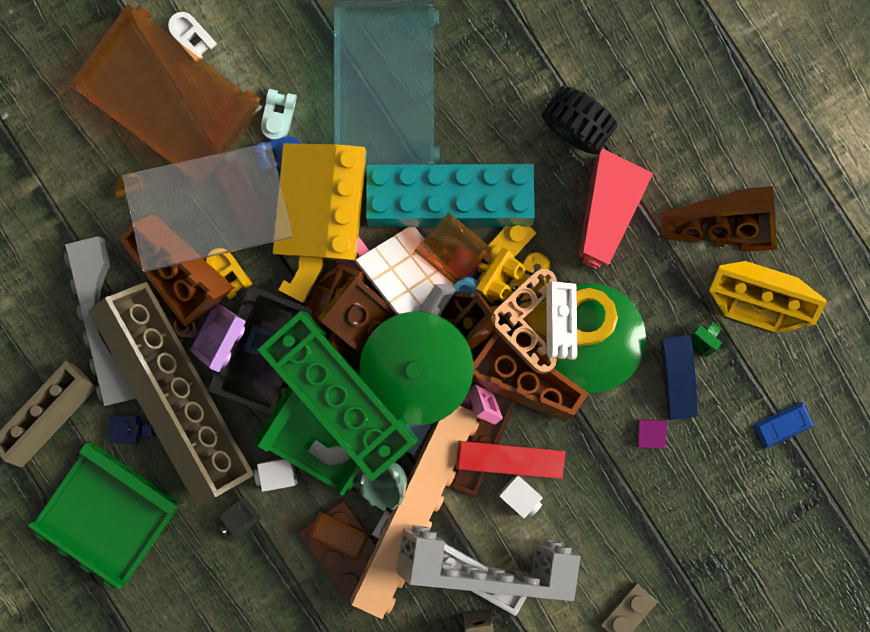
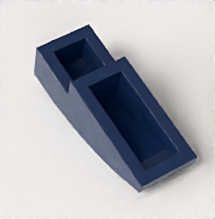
[660,335,698,420]

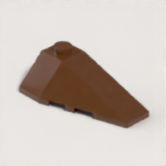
[661,186,777,252]

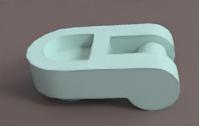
[261,89,297,140]

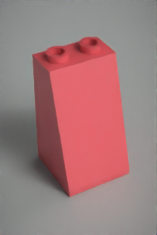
[578,149,653,270]

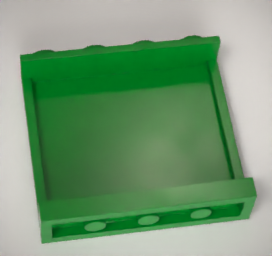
[254,368,361,496]
[28,442,182,589]

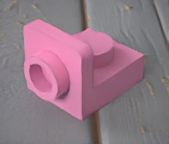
[460,384,503,425]

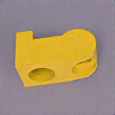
[279,257,324,304]

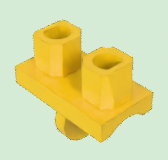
[476,247,525,304]

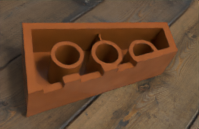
[119,214,235,327]
[472,331,589,422]

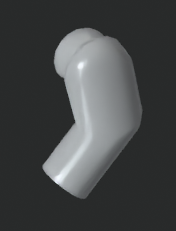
[308,440,350,466]

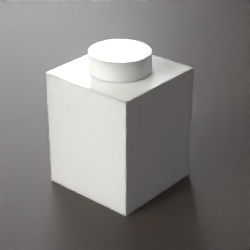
[254,458,298,492]
[498,475,542,518]

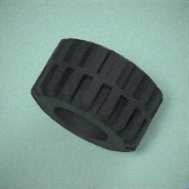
[541,86,618,155]

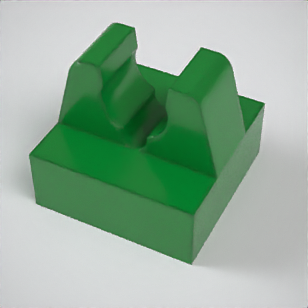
[689,322,722,357]

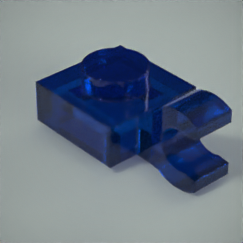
[109,415,157,444]

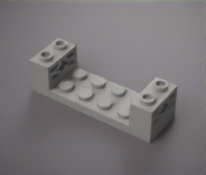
[397,525,581,601]

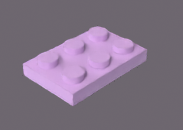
[189,304,246,372]

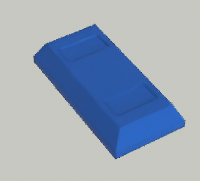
[753,401,814,449]

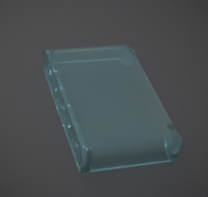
[334,1,440,168]

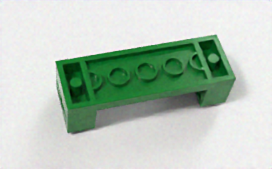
[257,311,420,481]

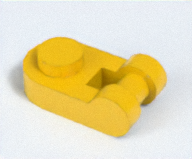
[206,249,253,300]

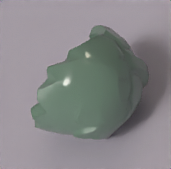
[360,463,407,511]

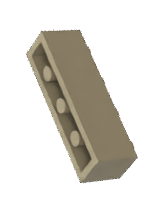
[0,361,97,468]

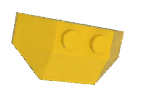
[709,261,827,333]

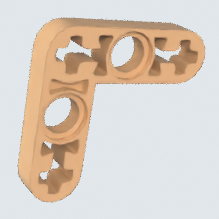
[494,269,557,374]

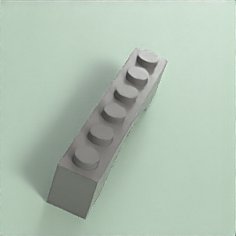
[64,236,137,406]

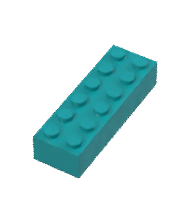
[366,164,535,227]

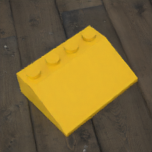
[273,143,367,262]

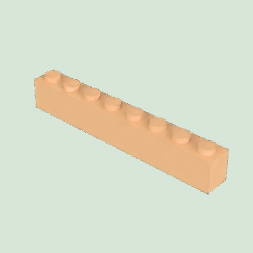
[350,406,479,619]

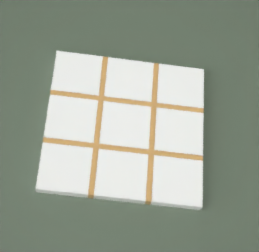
[355,227,458,315]

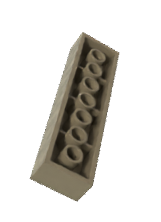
[88,282,254,507]

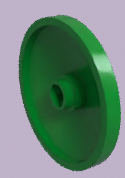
[536,283,646,393]
[360,311,474,425]

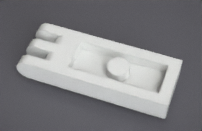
[546,282,577,360]

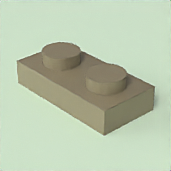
[600,582,658,632]

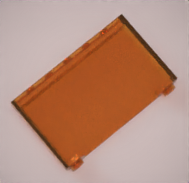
[69,4,262,186]

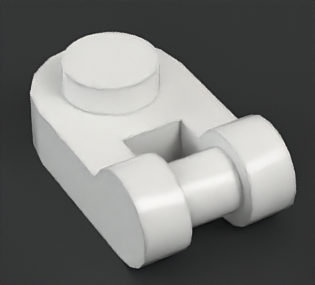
[168,12,217,62]

